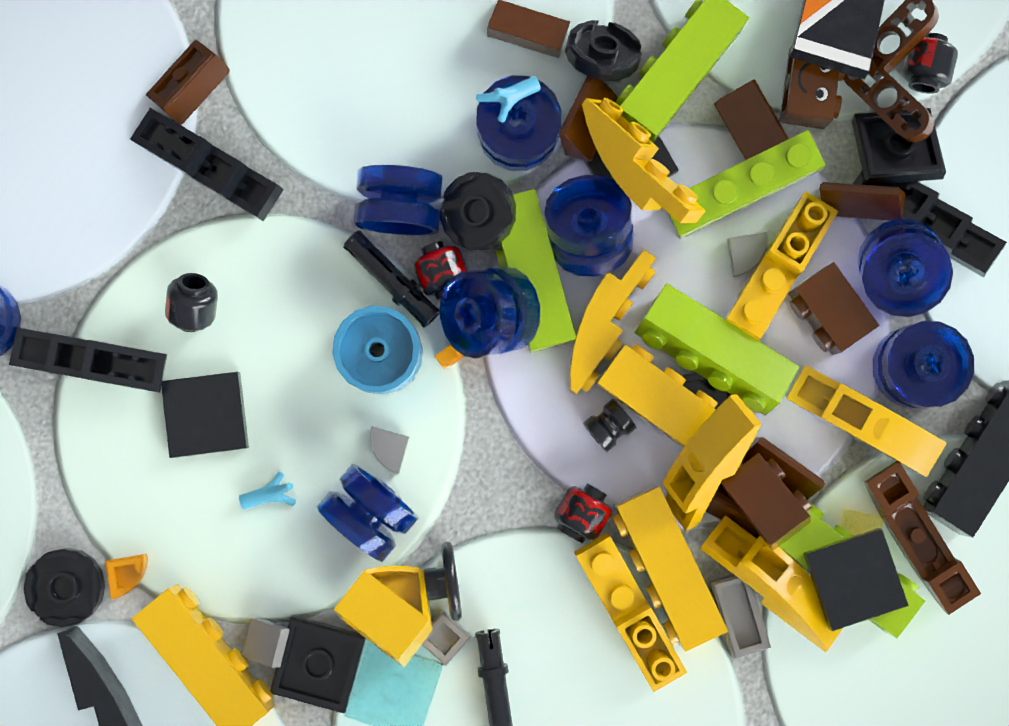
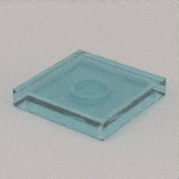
[344,641,443,726]

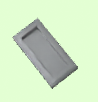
[709,574,771,659]

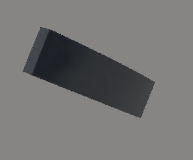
[130,108,284,222]
[853,171,1007,278]
[9,327,168,393]
[57,626,143,726]

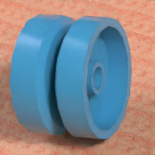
[332,305,423,395]

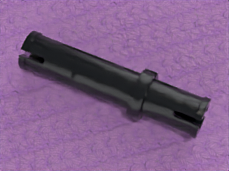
[343,230,441,328]
[475,628,513,726]

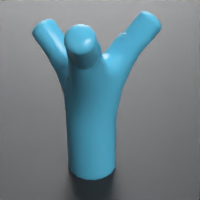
[476,76,541,123]
[239,472,296,510]

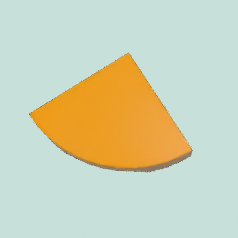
[434,336,475,369]
[105,554,148,600]

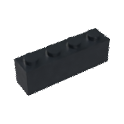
[923,380,1009,538]

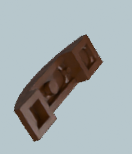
[864,461,981,615]

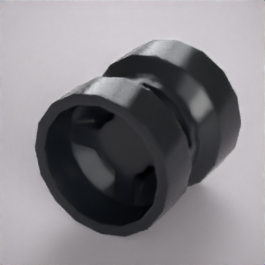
[583,398,637,453]

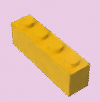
[596,344,755,448]
[611,485,728,652]
[131,584,275,726]

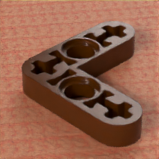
[843,0,939,142]

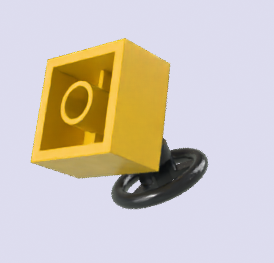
[334,541,462,668]

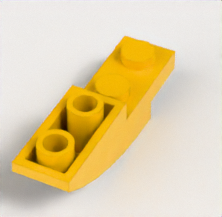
[582,98,706,223]
[725,191,838,341]
[569,249,656,395]
[786,365,947,477]
[662,394,761,531]
[700,515,843,653]
[574,532,688,692]

